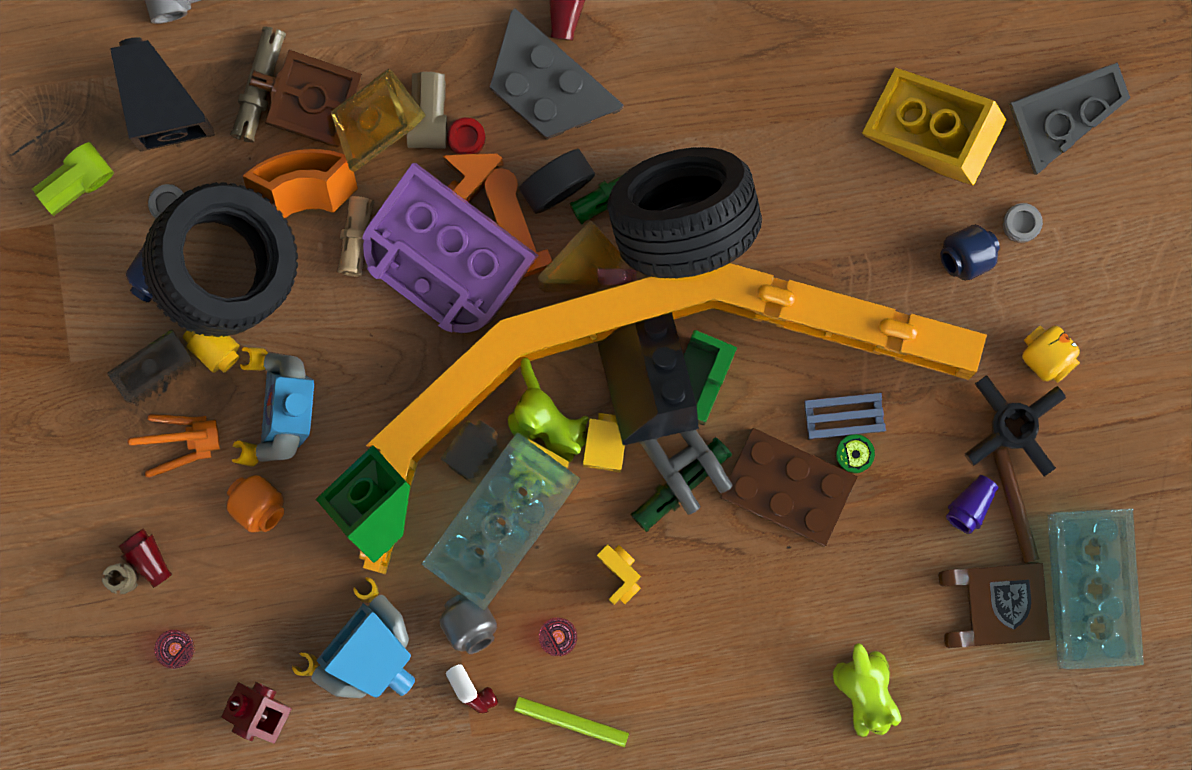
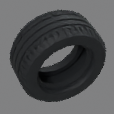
[607,147,762,278]
[142,182,298,337]

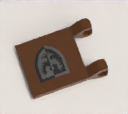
[938,563,1050,648]

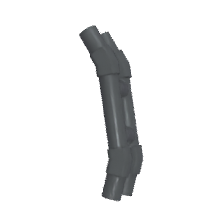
[640,430,733,515]

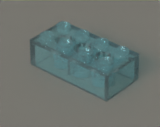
[421,433,581,611]
[1047,508,1144,669]

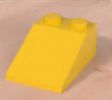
[862,67,1006,186]

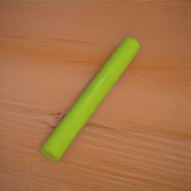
[514,697,629,748]

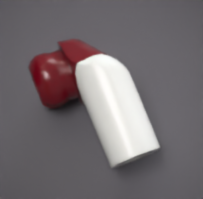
[446,665,498,714]

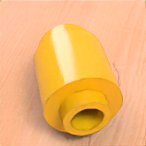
[182,331,240,373]

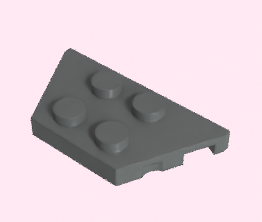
[490,8,624,140]

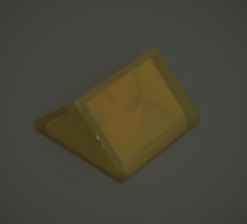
[331,69,426,172]

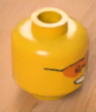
[1022,325,1080,383]

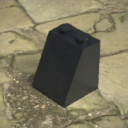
[110,37,215,152]

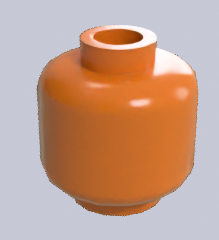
[226,475,285,533]

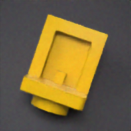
[597,544,641,605]

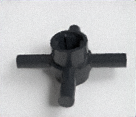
[965,375,1066,477]

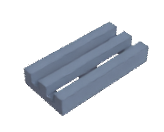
[804,393,886,440]

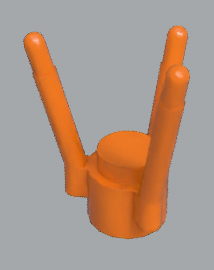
[128,414,220,478]

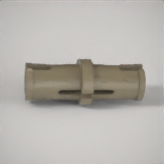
[102,563,139,594]

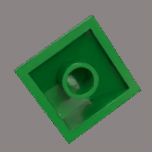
[316,445,410,563]

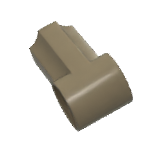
[407,72,447,149]

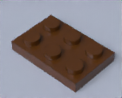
[720,428,858,547]

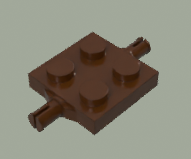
[249,50,378,148]

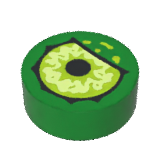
[835,434,875,474]

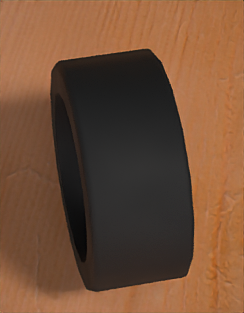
[519,149,595,214]

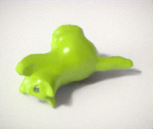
[508,357,589,462]
[833,643,902,737]

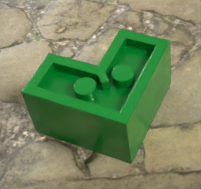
[684,330,737,425]

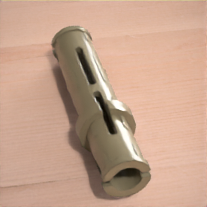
[230,26,286,143]

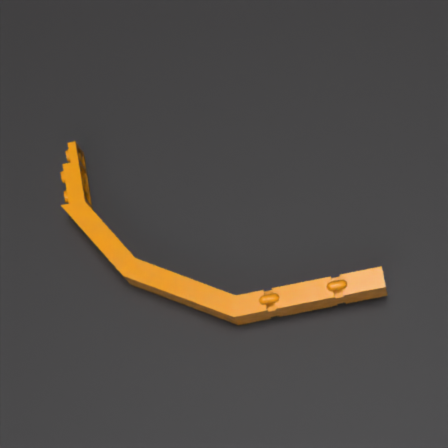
[359,263,987,575]

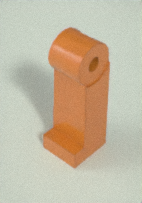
[485,168,553,279]

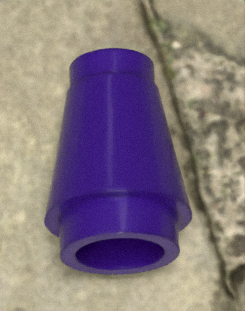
[946,475,998,534]

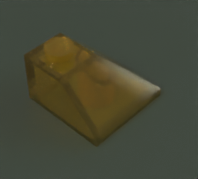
[537,220,624,292]

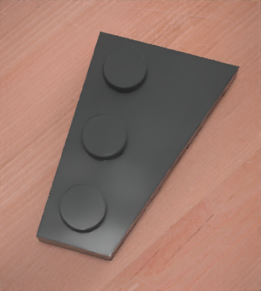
[1008,62,1130,175]

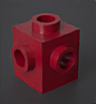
[221,682,292,744]

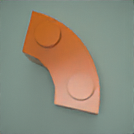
[243,149,358,218]

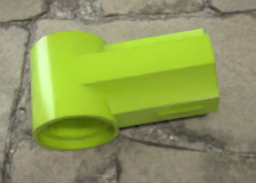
[32,142,114,216]

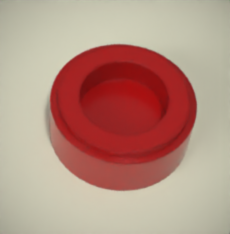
[447,117,486,155]

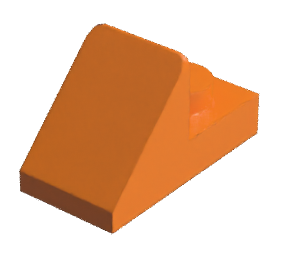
[443,153,504,203]

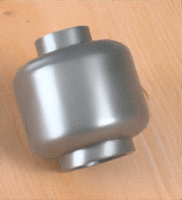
[440,594,497,654]

